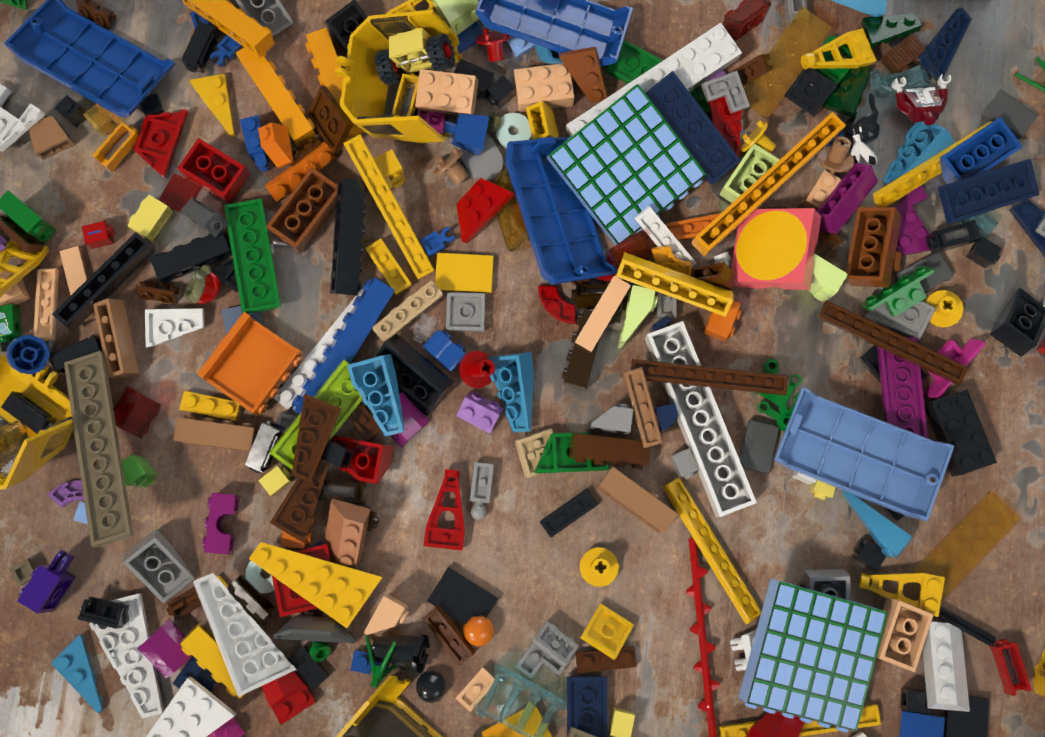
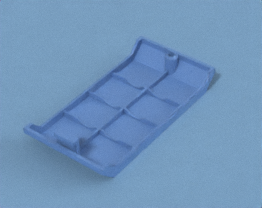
[774,387,954,521]

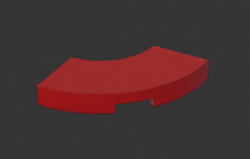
[538,286,576,324]

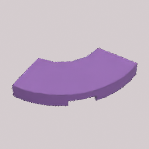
[48,480,84,507]

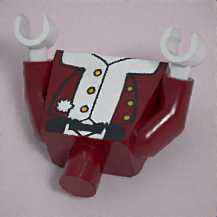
[892,74,951,125]

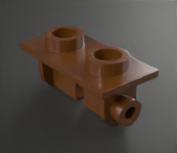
[76,0,117,30]
[290,136,321,166]
[135,280,179,304]
[166,587,202,620]

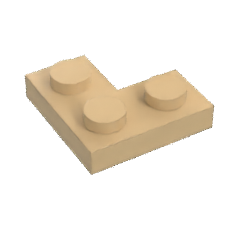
[514,429,553,478]

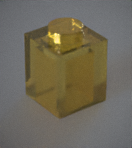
[83,104,118,137]

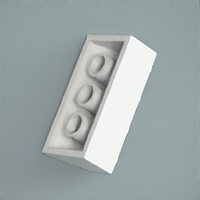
[923,622,970,712]

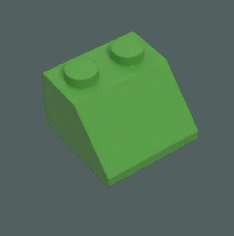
[122,454,158,488]

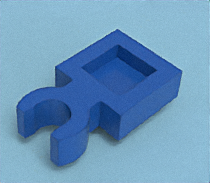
[210,35,244,67]
[420,227,455,258]

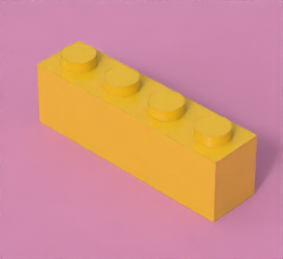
[181,622,244,699]

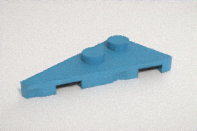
[51,634,104,713]

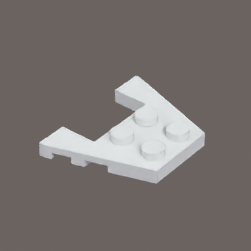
[0,84,46,152]

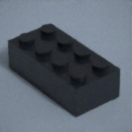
[924,389,997,477]

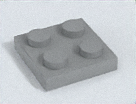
[446,292,485,332]

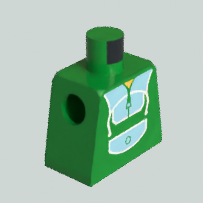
[0,304,22,352]

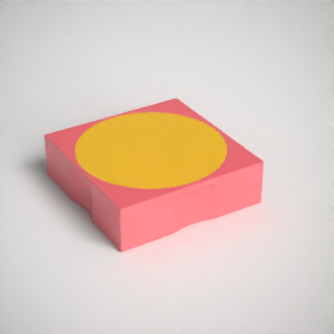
[731,208,821,290]

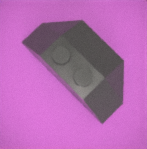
[273,611,357,644]

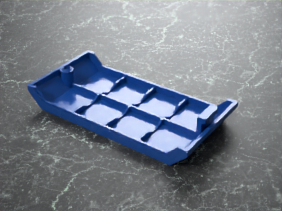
[5,0,175,118]
[475,0,633,67]
[505,136,617,285]

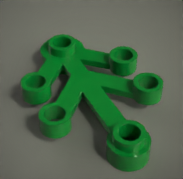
[753,359,802,432]

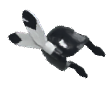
[845,93,880,165]

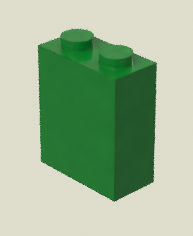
[0,190,57,243]

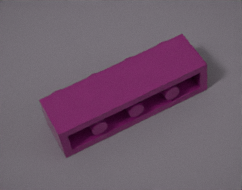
[817,163,878,234]

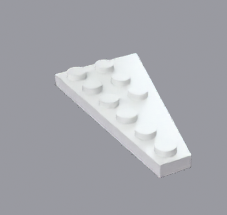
[193,573,297,696]
[80,593,164,718]
[146,677,237,737]

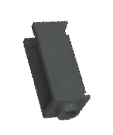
[181,197,228,237]

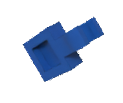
[350,650,387,675]

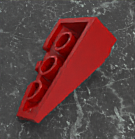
[746,711,805,737]

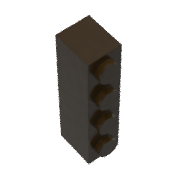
[561,309,600,391]

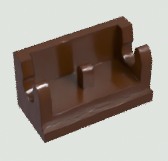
[729,54,773,86]

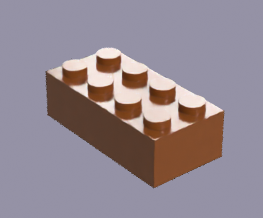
[266,167,337,254]
[845,207,902,288]

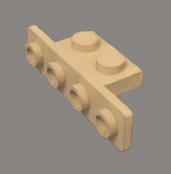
[372,281,443,342]

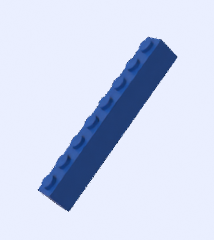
[292,278,395,414]

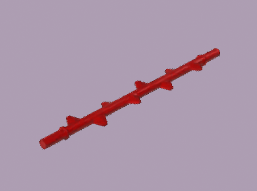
[686,538,720,737]

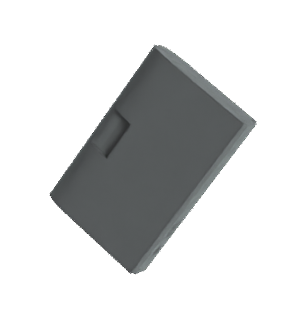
[982,89,1038,139]
[897,253,954,292]
[740,420,779,474]

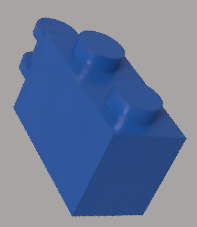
[240,115,270,172]

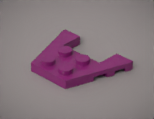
[896,185,955,256]

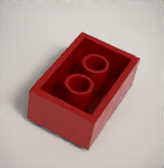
[177,138,250,204]

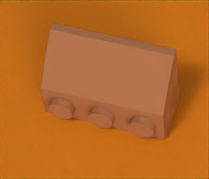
[324,498,371,569]

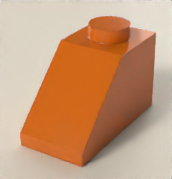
[258,122,293,168]

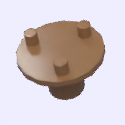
[817,136,854,174]
[433,147,468,185]

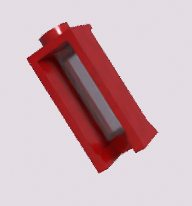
[989,639,1032,696]

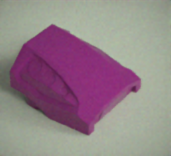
[389,392,429,448]
[137,619,192,679]

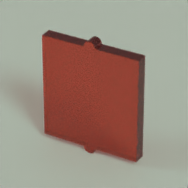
[158,173,202,215]

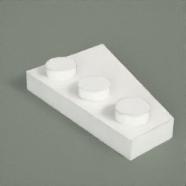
[145,308,205,348]

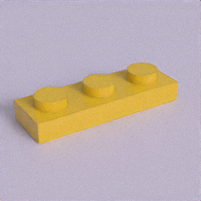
[365,238,412,296]
[179,391,241,422]

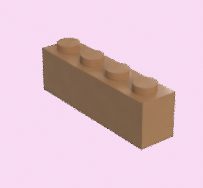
[93,298,139,379]
[173,415,259,452]

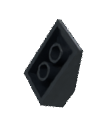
[324,0,367,53]
[990,288,1045,357]

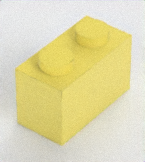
[127,195,173,242]

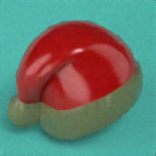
[184,265,221,304]

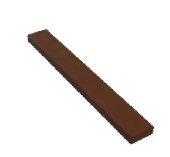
[817,300,968,385]
[631,359,788,396]

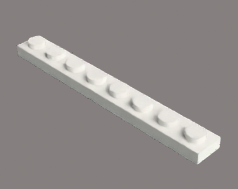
[274,289,364,411]

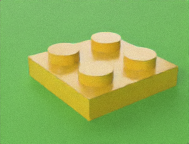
[580,603,634,660]

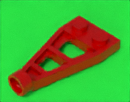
[423,469,465,551]

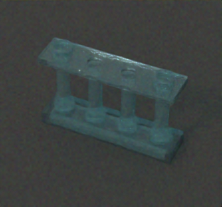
[472,663,568,737]

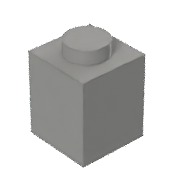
[669,448,699,480]

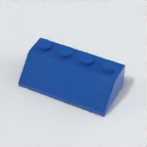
[940,117,1023,184]

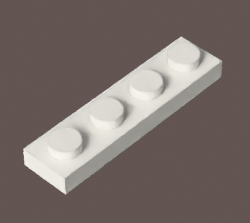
[634,205,696,267]

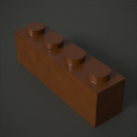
[569,433,651,470]

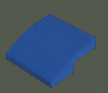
[900,710,945,737]

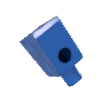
[443,114,489,156]

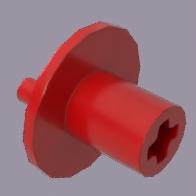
[475,28,512,62]
[459,351,495,389]

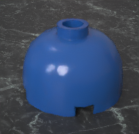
[6,335,50,374]

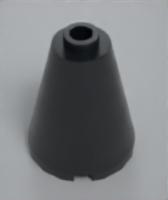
[372,634,430,676]

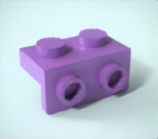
[456,391,504,434]

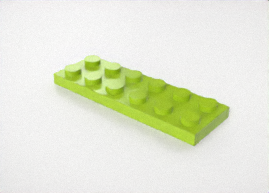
[269,359,363,470]

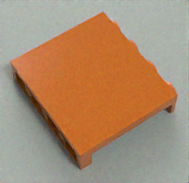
[197,312,303,416]

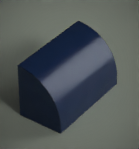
[654,403,677,434]

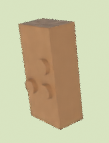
[596,467,678,534]

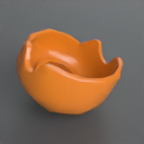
[463,616,494,647]

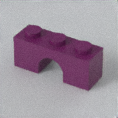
[202,493,240,555]

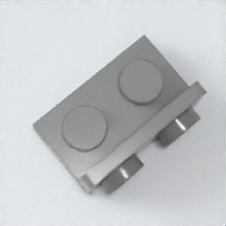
[532,621,579,667]

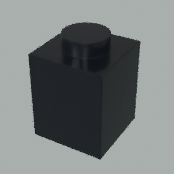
[487,75,516,109]
[54,95,89,128]
[966,237,1002,268]
[321,440,356,468]
[852,540,887,570]
[900,688,932,714]

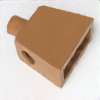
[29,112,75,160]

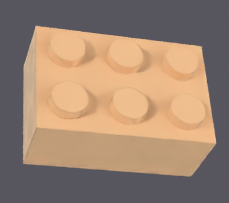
[514,64,574,113]
[415,69,479,116]
[876,598,933,672]

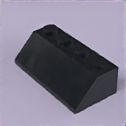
[376,333,454,416]

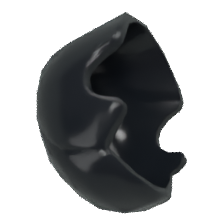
[416,670,446,704]

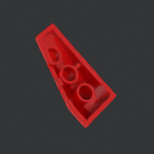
[330,435,394,484]

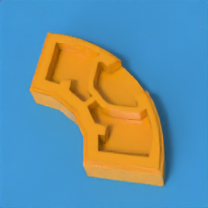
[651,245,692,276]

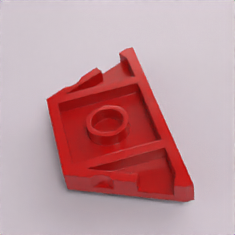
[134,109,188,178]
[456,178,515,243]

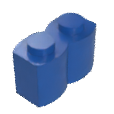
[423,330,466,373]

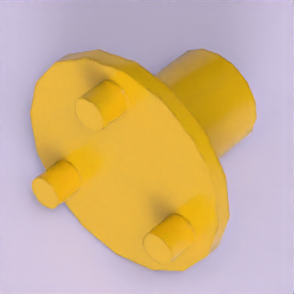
[740,120,776,153]
[925,290,964,328]
[579,547,619,587]

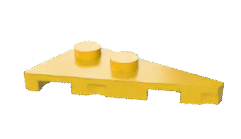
[189,74,235,137]

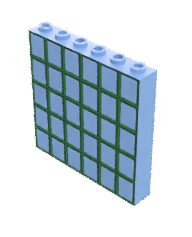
[546,84,706,247]
[738,578,888,733]

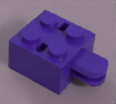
[17,550,75,614]

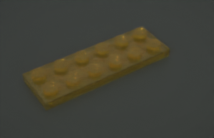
[744,6,832,120]
[911,491,1021,602]

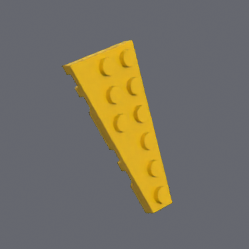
[249,542,383,628]

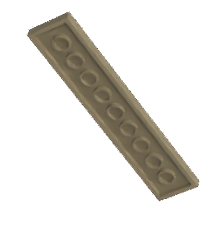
[64,351,134,548]

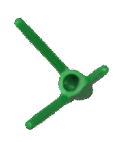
[365,635,397,689]

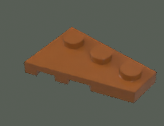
[559,47,609,103]

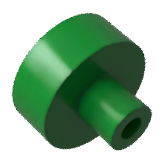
[309,641,331,662]

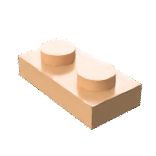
[456,667,498,712]

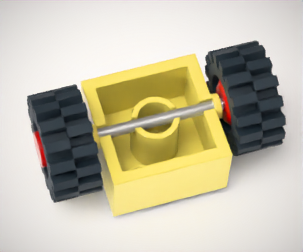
[375,28,455,85]

